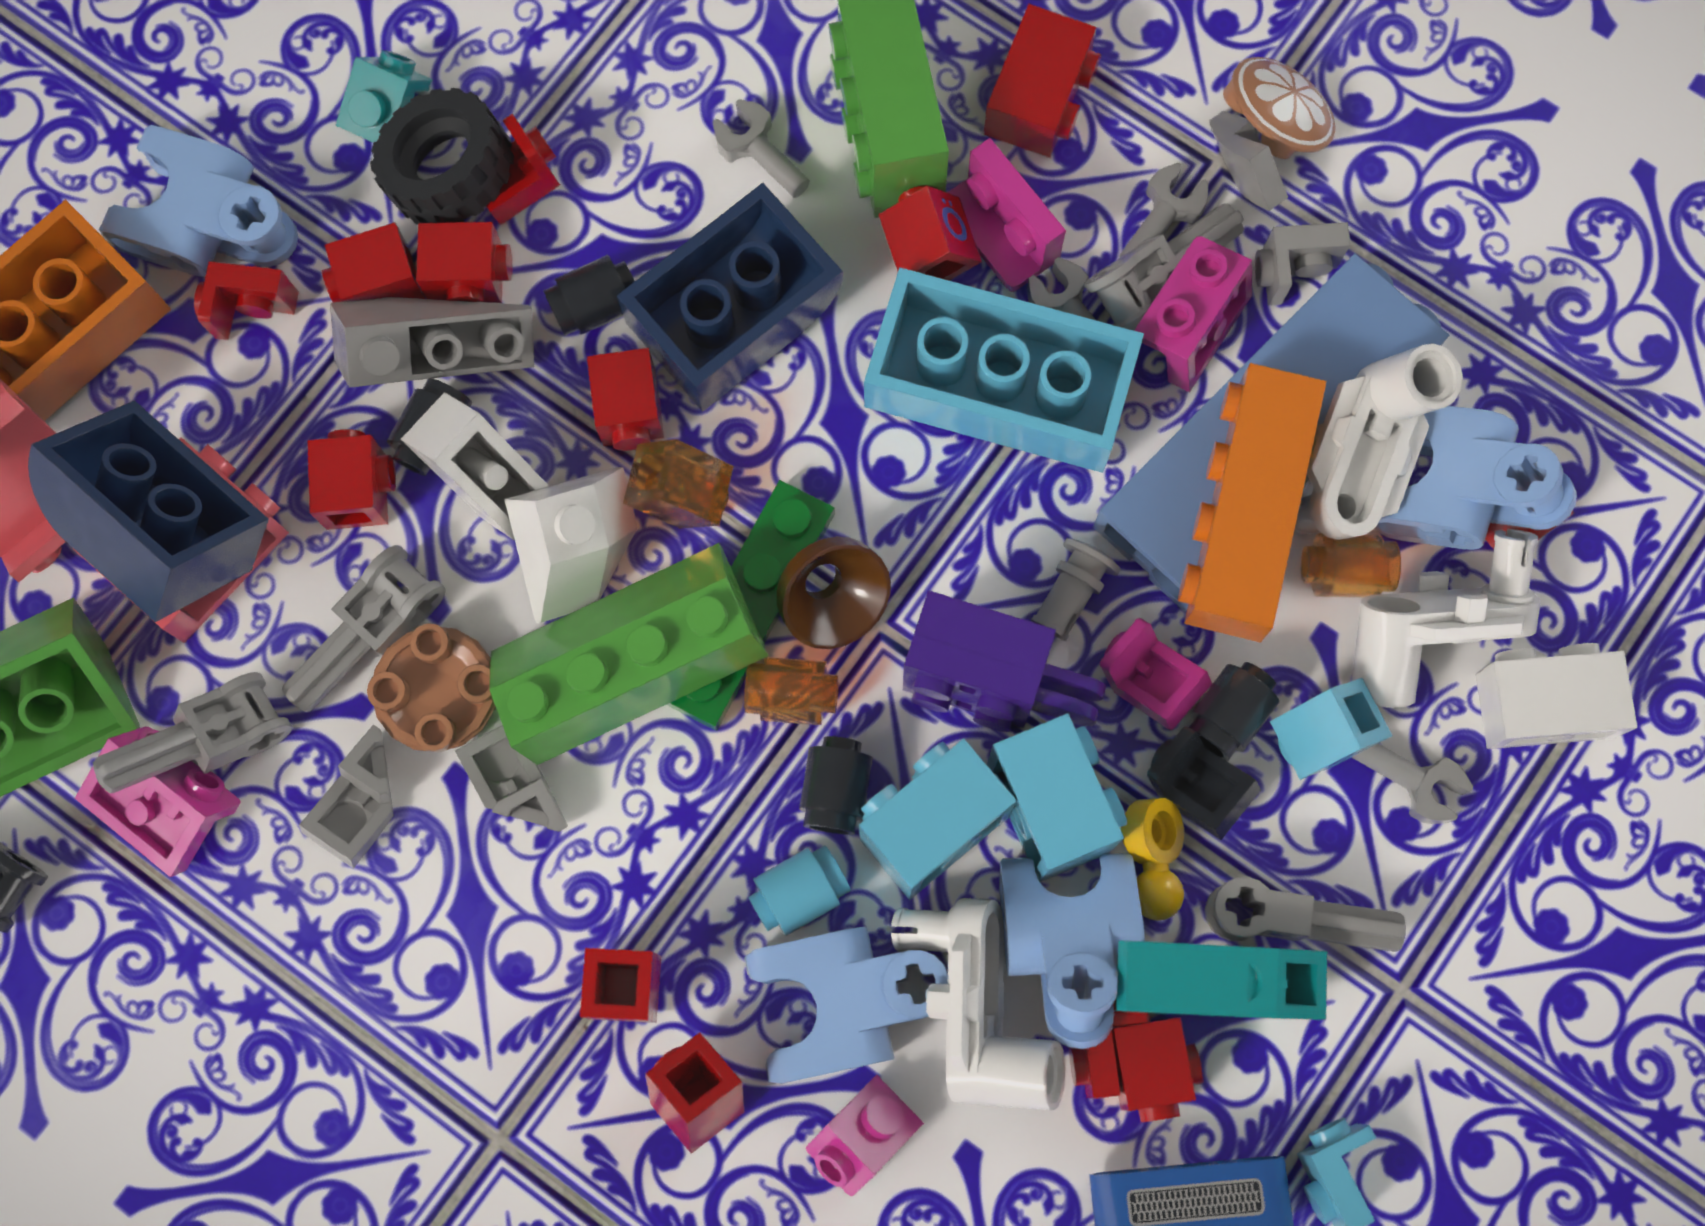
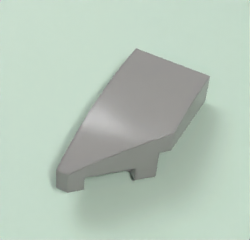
[1209,111,1288,211]
[299,724,394,869]
[455,725,568,832]

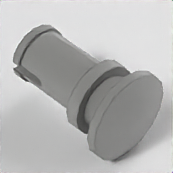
[1031,538,1121,641]

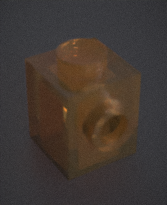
[623,439,734,529]

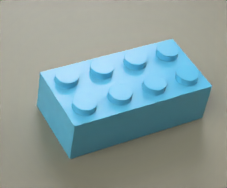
[864,267,1144,473]

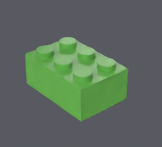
[828,0,949,218]

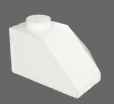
[504,467,638,623]

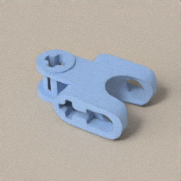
[99,125,298,276]
[1375,406,1577,550]
[999,853,1145,1049]
[744,927,948,1084]

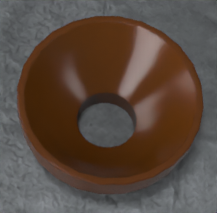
[777,536,891,649]

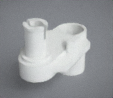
[1295,343,1463,540]
[1352,529,1541,708]
[891,898,1065,1110]

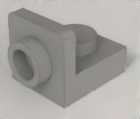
[1255,222,1351,306]

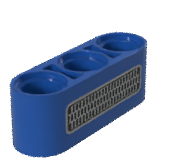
[1089,1156,1294,1226]

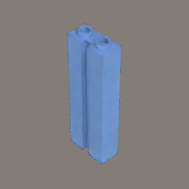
[1093,254,1450,612]

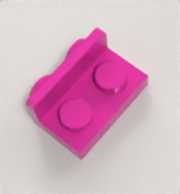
[947,138,1066,292]
[1135,236,1252,393]
[74,726,241,877]

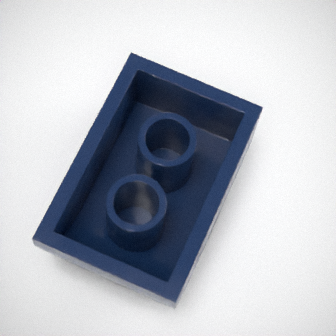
[617,183,843,412]
[28,400,269,622]

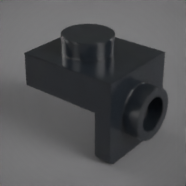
[1147,726,1261,840]

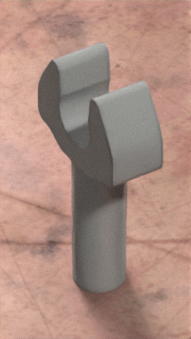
[713,99,810,198]
[1119,163,1208,258]
[1027,257,1097,321]
[1352,744,1473,824]

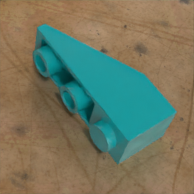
[1116,940,1327,1020]

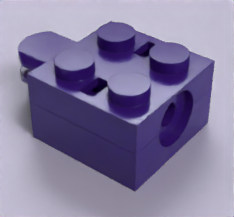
[902,590,1106,732]

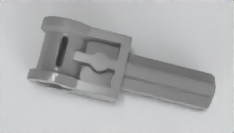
[1084,203,1244,331]
[282,545,446,712]
[93,672,292,793]
[1205,877,1406,952]

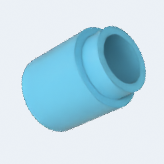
[748,845,851,936]

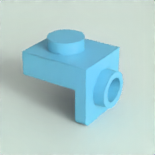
[1297,1118,1376,1226]

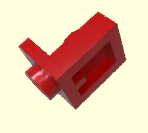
[194,261,299,340]

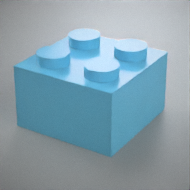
[986,713,1127,882]
[859,738,1017,900]

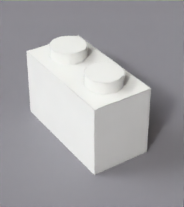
[401,392,549,540]
[1475,643,1637,749]

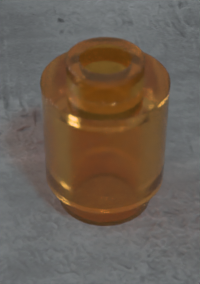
[1301,533,1401,598]
[744,657,839,725]

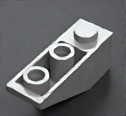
[330,297,534,387]

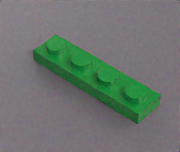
[666,480,835,731]

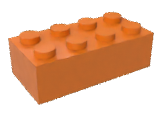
[0,199,171,421]

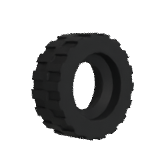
[370,88,514,225]

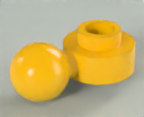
[1121,798,1184,921]

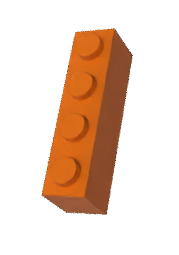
[1178,363,1327,643]

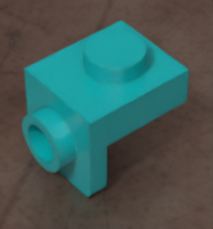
[335,50,432,143]

